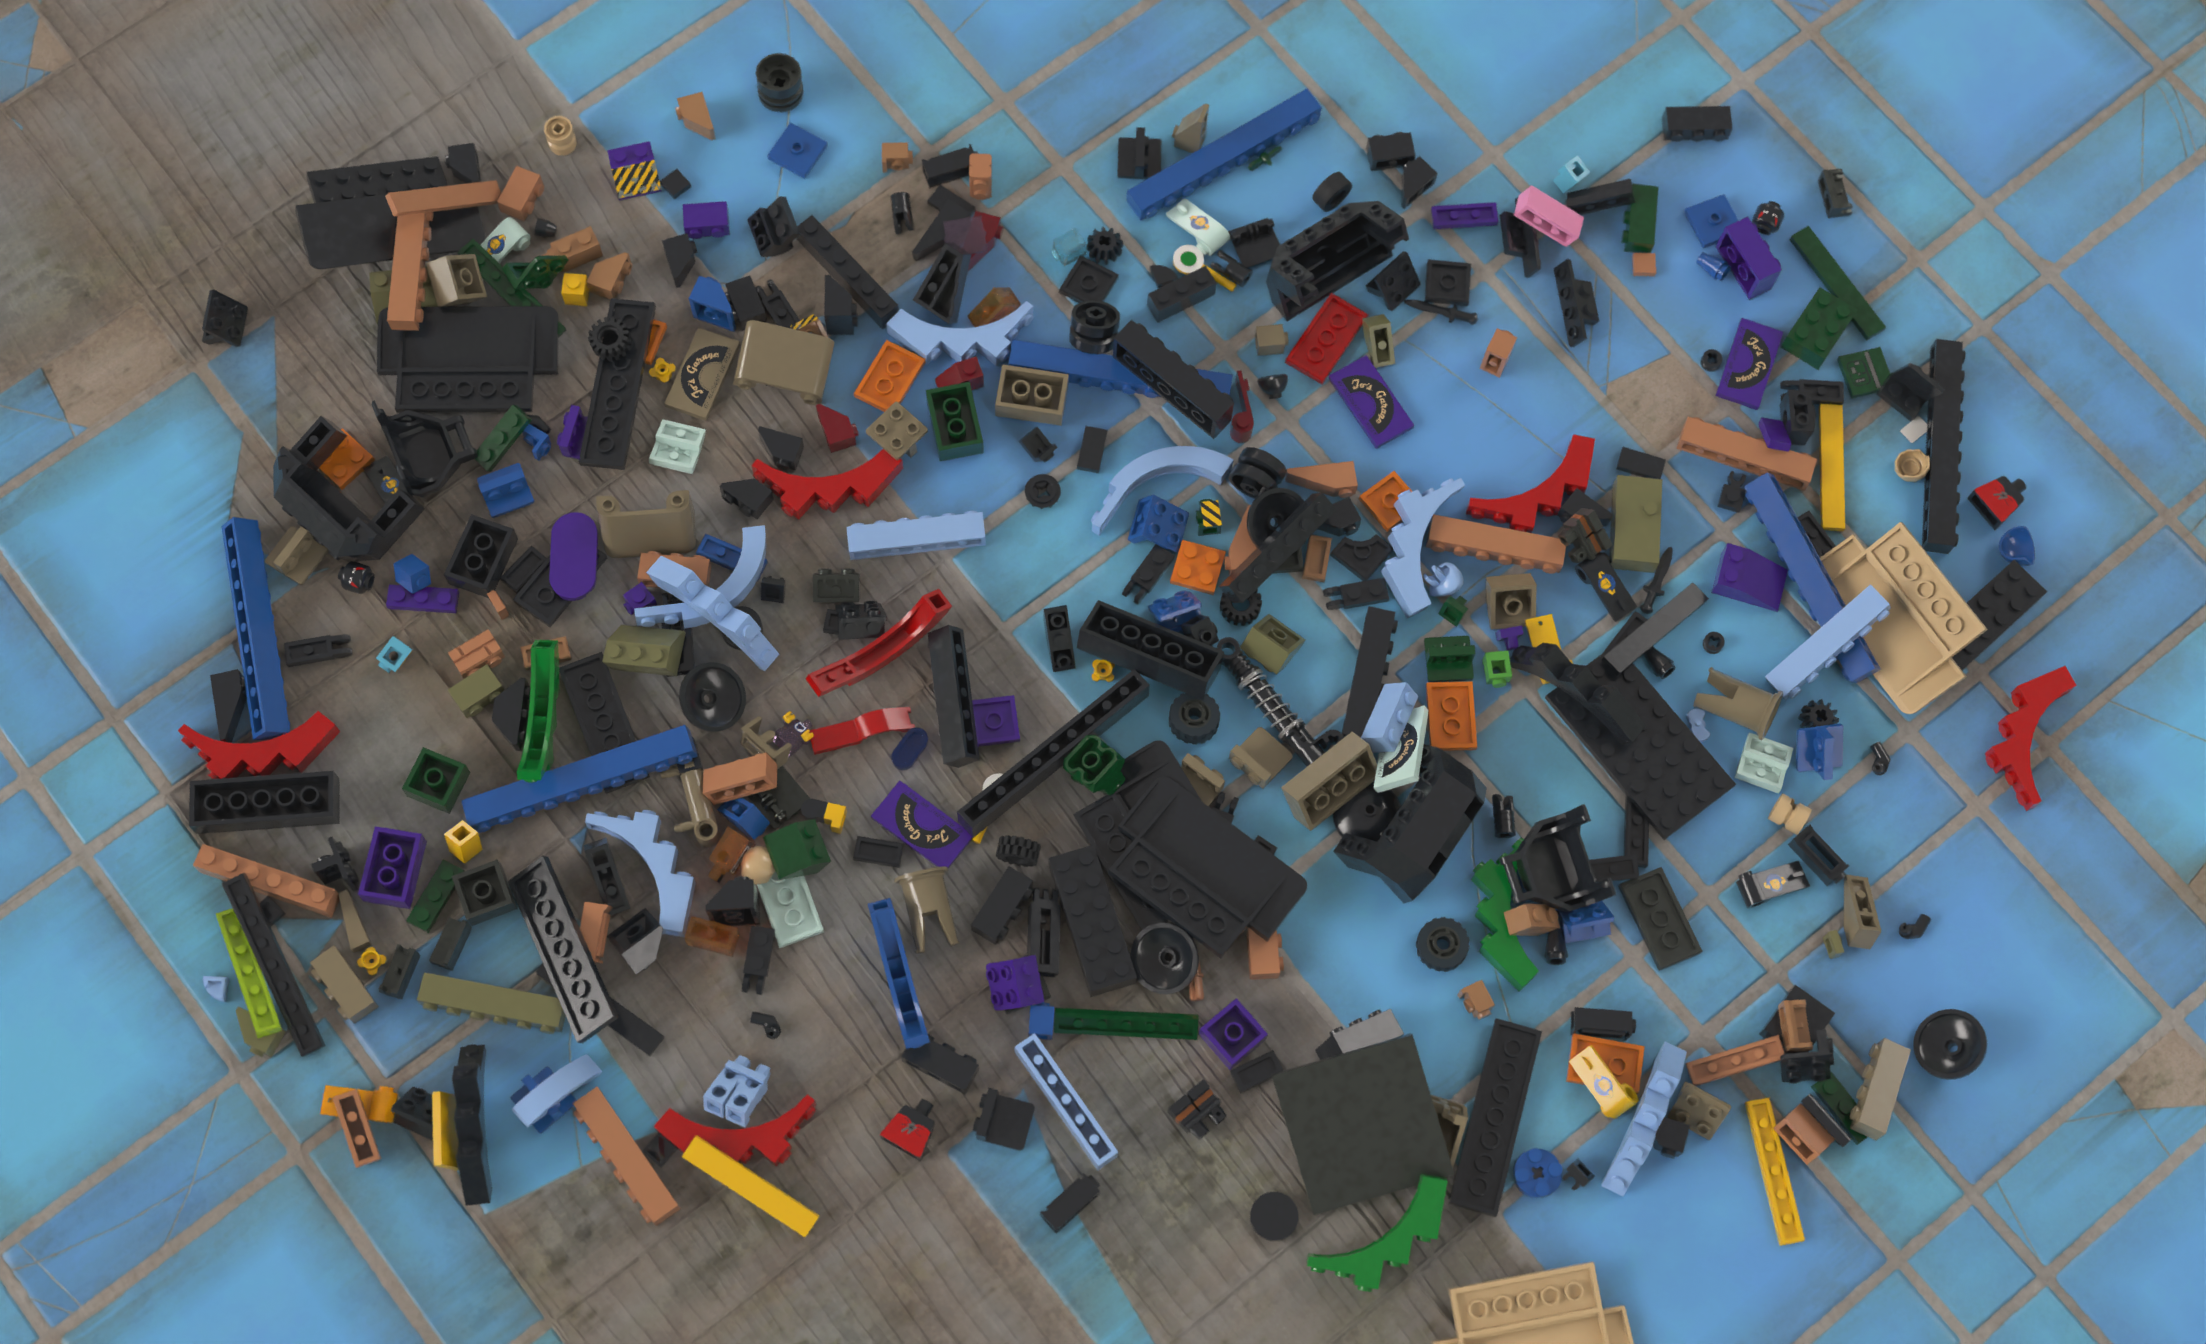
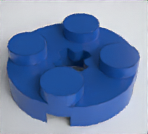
[1513,1148,1563,1198]

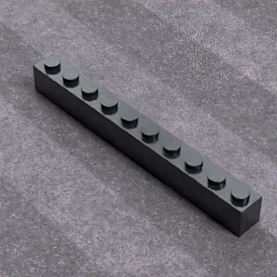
[1922,339,1966,554]
[957,669,1150,838]

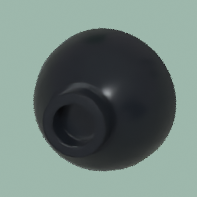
[1257,374,1288,399]

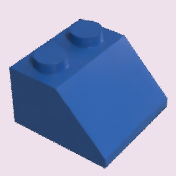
[689,276,736,332]

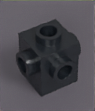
[1180,614,1219,647]

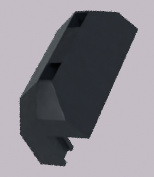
[1266,201,1409,322]
[1333,744,1487,903]

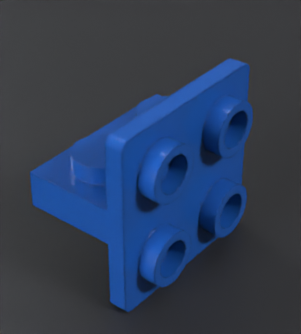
[477,463,535,518]
[1148,590,1202,632]
[1796,723,1844,780]
[1556,901,1614,944]
[510,1067,577,1133]

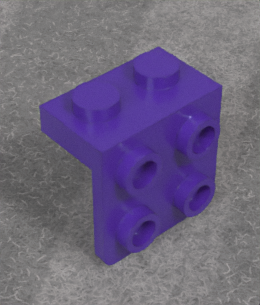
[557,405,587,460]
[986,955,1045,1011]

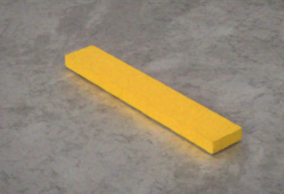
[1819,404,1845,531]
[1745,1097,1805,1246]
[682,1135,819,1237]

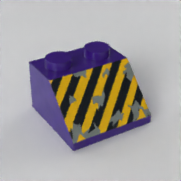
[607,141,662,201]

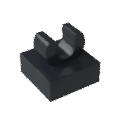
[761,576,786,603]
[1562,1158,1595,1190]

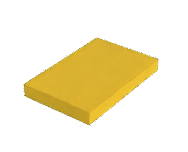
[432,1091,459,1171]

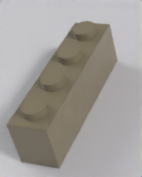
[1850,1038,1911,1140]

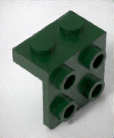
[502,255,569,289]

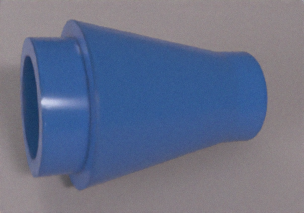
[1696,252,1731,281]

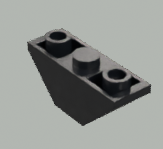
[1043,605,1076,672]
[492,678,531,751]

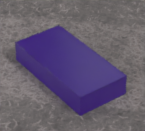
[1758,417,1792,452]

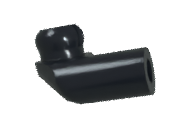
[526,414,551,435]
[1870,741,1891,775]
[1899,914,1931,939]
[750,1011,781,1039]

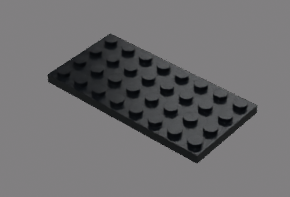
[1545,644,1736,840]

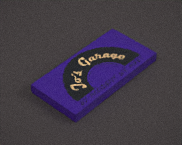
[1715,318,1784,410]
[1328,355,1414,449]
[871,780,973,869]

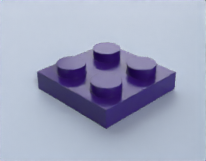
[972,695,1020,747]

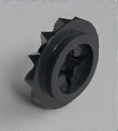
[1025,474,1061,510]

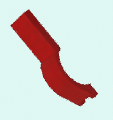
[809,707,916,755]

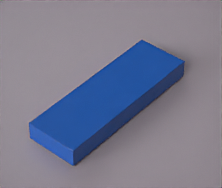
[696,533,768,581]

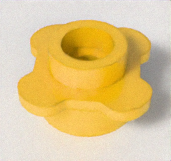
[649,358,676,383]
[1092,659,1115,682]
[357,947,386,975]

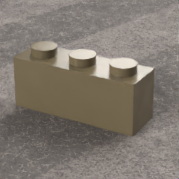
[310,945,379,1024]

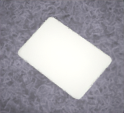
[1900,416,1927,443]

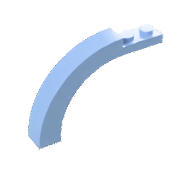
[1091,446,1234,536]
[634,525,766,629]

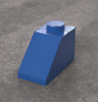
[717,798,770,840]

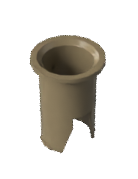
[1693,667,1783,741]
[894,866,960,954]

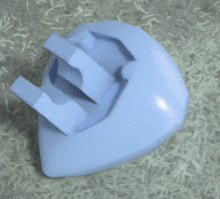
[1423,562,1464,597]

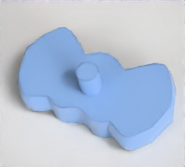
[1686,708,1711,742]

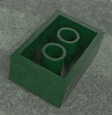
[1780,287,1857,370]
[926,382,984,461]

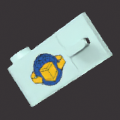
[1166,198,1230,256]
[481,217,531,281]

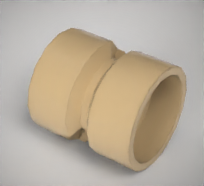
[544,116,577,156]
[1768,793,1812,835]

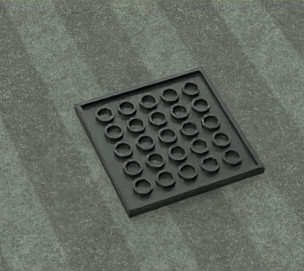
[1271,1033,1454,1215]

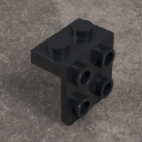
[1780,1029,1834,1084]
[973,1088,1035,1151]

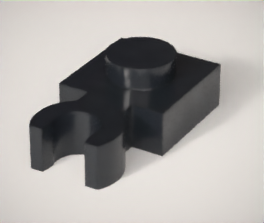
[1717,471,1746,513]

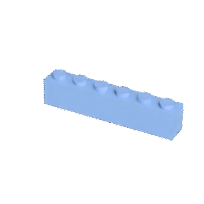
[846,510,986,560]
[1765,584,1891,700]
[1015,1033,1118,1171]

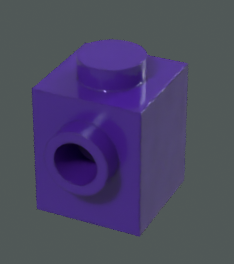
[623,582,657,615]

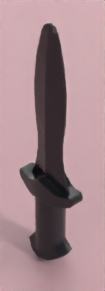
[1404,300,1478,325]
[1640,547,1673,614]

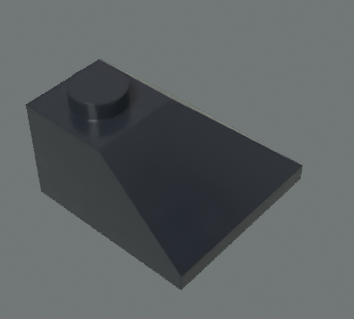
[607,908,663,974]

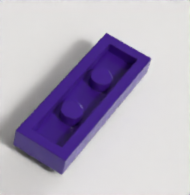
[1430,202,1499,230]
[386,584,459,614]

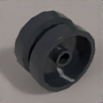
[1069,300,1120,354]
[1229,447,1287,499]

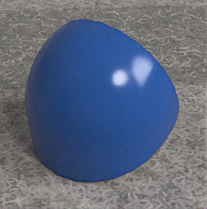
[1999,526,2035,566]

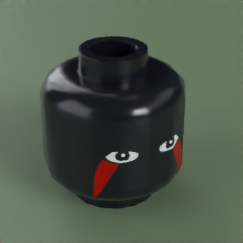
[1752,201,1784,235]
[338,561,375,594]

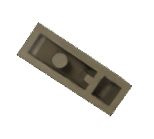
[1172,103,1209,153]
[1844,875,1882,949]

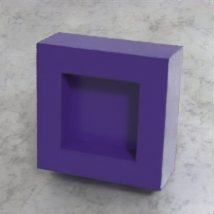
[1495,625,1524,651]

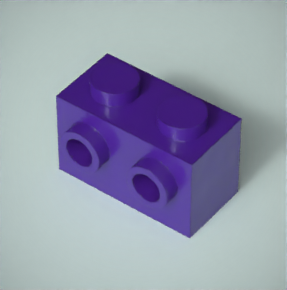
[683,201,730,239]

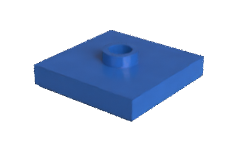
[767,123,828,179]
[1684,194,1739,248]

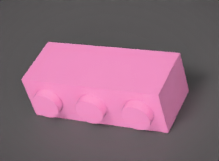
[1514,185,1584,247]

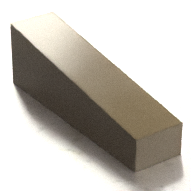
[338,889,372,953]

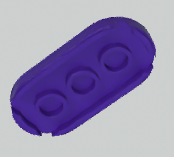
[549,512,598,601]

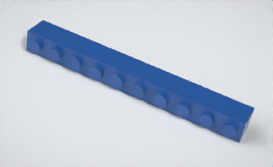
[1126,88,1322,221]
[1008,340,1233,398]
[1744,472,1881,683]
[221,517,290,740]
[461,725,698,833]

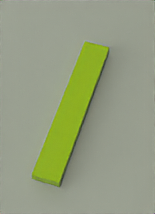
[215,908,282,1039]

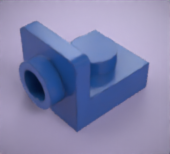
[522,424,551,461]

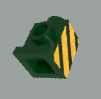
[1196,499,1222,536]

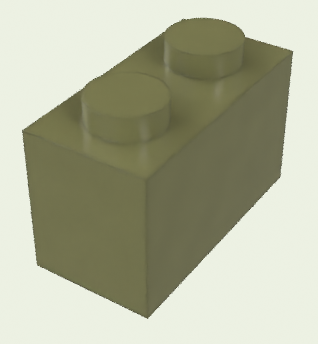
[448,664,505,719]

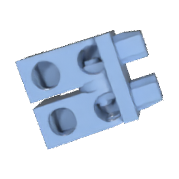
[703,1055,770,1127]

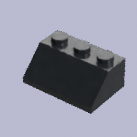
[705,876,760,928]

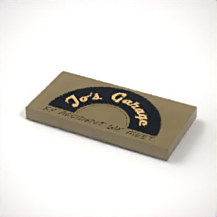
[664,327,740,421]

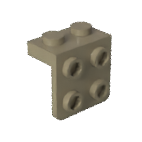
[1229,727,1293,789]
[1181,753,1225,806]

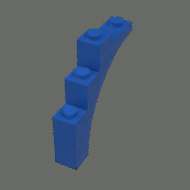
[867,898,930,1049]

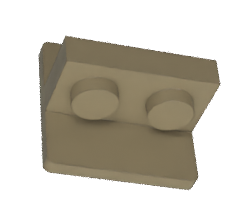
[866,402,928,460]
[265,526,328,585]
[1667,1081,1731,1140]

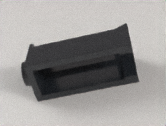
[922,144,979,188]
[1788,824,1849,886]
[1570,1007,1636,1040]
[1040,1173,1100,1234]

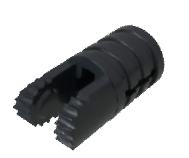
[890,192,914,235]
[1210,250,1253,287]
[1492,794,1516,838]

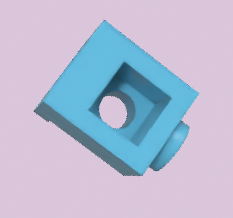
[1553,156,1590,194]
[376,636,413,673]

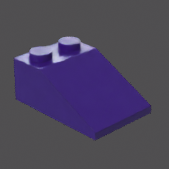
[1711,543,1788,612]

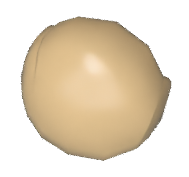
[1895,449,1930,482]
[741,846,776,885]

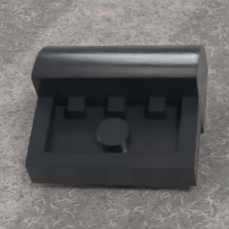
[747,196,800,257]

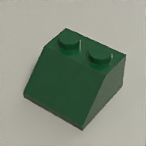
[763,819,831,880]

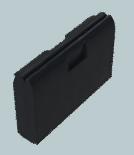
[1801,1093,1852,1147]

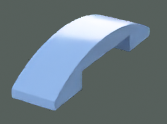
[512,1054,603,1128]

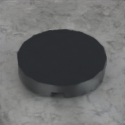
[1250,1192,1299,1241]

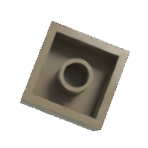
[426,254,487,307]

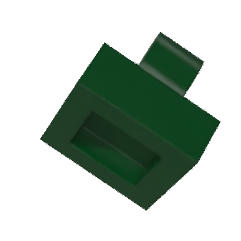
[1438,596,1468,627]

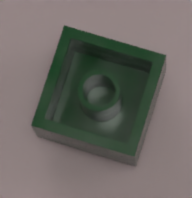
[402,747,470,814]

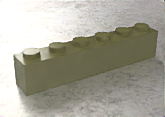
[417,972,566,1034]

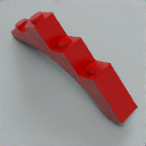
[1466,434,1595,533]
[752,449,903,519]
[1985,666,2077,811]
[178,711,340,779]
[653,1094,817,1167]

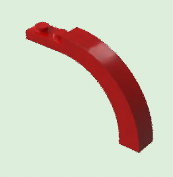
[806,589,952,697]

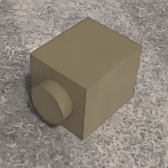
[1255,324,1288,356]

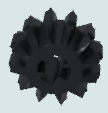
[1086,226,1123,265]
[1798,699,1839,728]

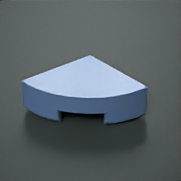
[203,976,229,1002]

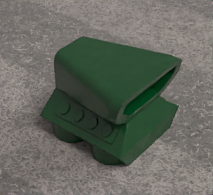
[1063,734,1125,795]

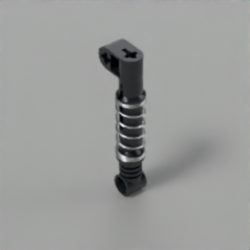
[1217,637,1344,766]

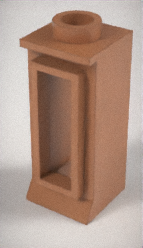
[580,902,613,964]

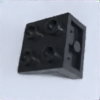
[1876,363,1944,421]

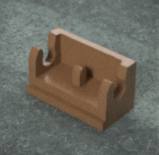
[1778,1000,1813,1053]

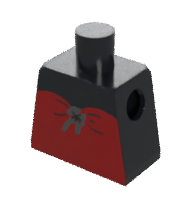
[1967,476,2026,530]
[880,1099,935,1162]

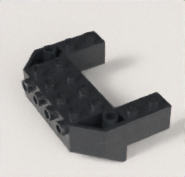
[273,416,425,562]

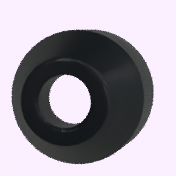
[534,218,557,238]

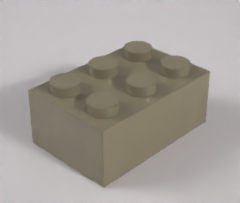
[995,364,1069,426]

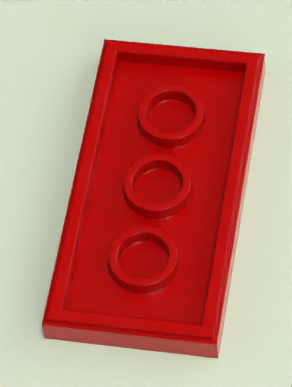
[1285,293,1369,385]

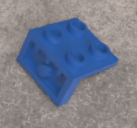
[1128,494,1189,553]

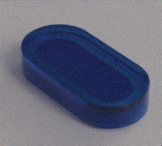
[891,728,928,770]

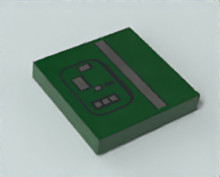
[1837,347,1890,399]

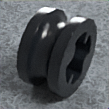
[1700,349,1722,372]
[1703,632,1725,654]

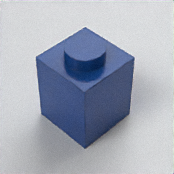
[393,554,431,594]
[1028,1002,1054,1040]

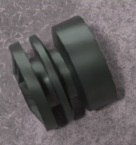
[756,53,803,112]

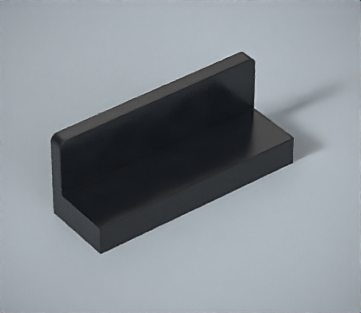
[1566,179,1635,215]

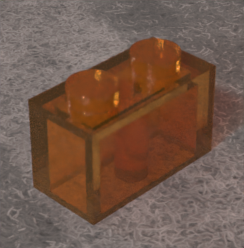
[684,916,740,957]

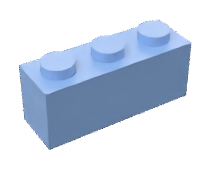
[1361,682,1418,753]

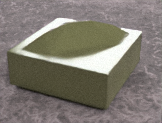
[1823,930,1844,959]

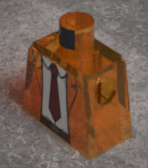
[708,827,756,883]

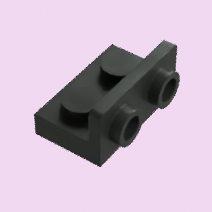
[813,568,860,602]

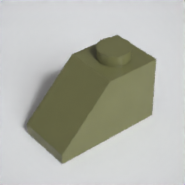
[1362,314,1395,368]
[236,1006,286,1058]

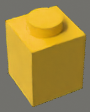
[561,273,589,306]
[444,820,483,864]

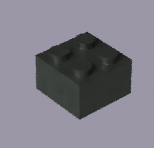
[452,859,517,926]

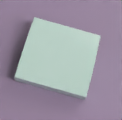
[649,419,706,474]
[1735,732,1793,794]

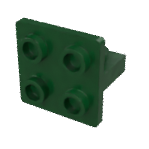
[1424,636,1476,682]

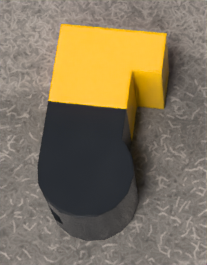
[801,799,847,834]

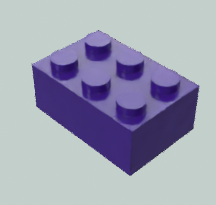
[1716,217,1782,300]
[358,826,427,909]

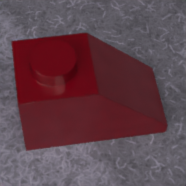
[935,356,984,390]
[816,404,859,453]

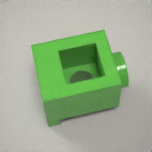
[1482,651,1512,688]

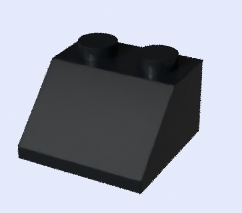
[824,275,858,335]

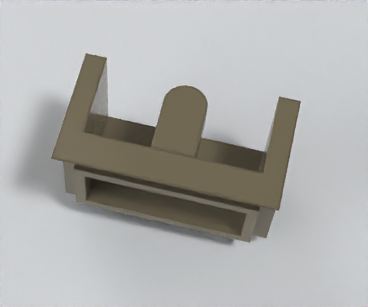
[740,716,792,769]

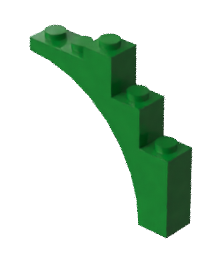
[517,640,560,783]
[1471,837,1539,992]
[1306,1174,1447,1292]

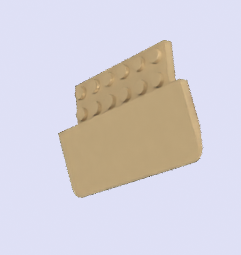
[1820,522,1988,714]
[1432,1261,1634,1344]

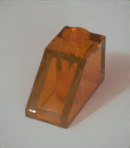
[968,287,1021,327]

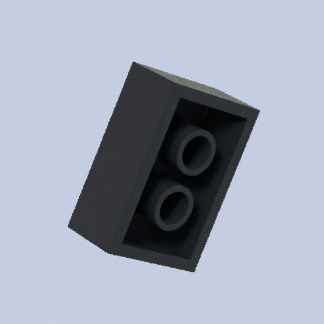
[444,514,518,598]

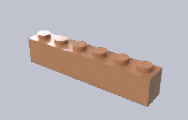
[387,212,433,331]
[1676,417,1817,491]
[1426,514,1566,574]
[193,844,340,918]
[573,1087,680,1226]

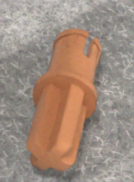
[1188,960,1204,1001]

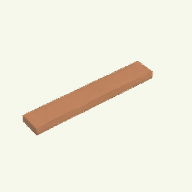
[385,180,502,217]

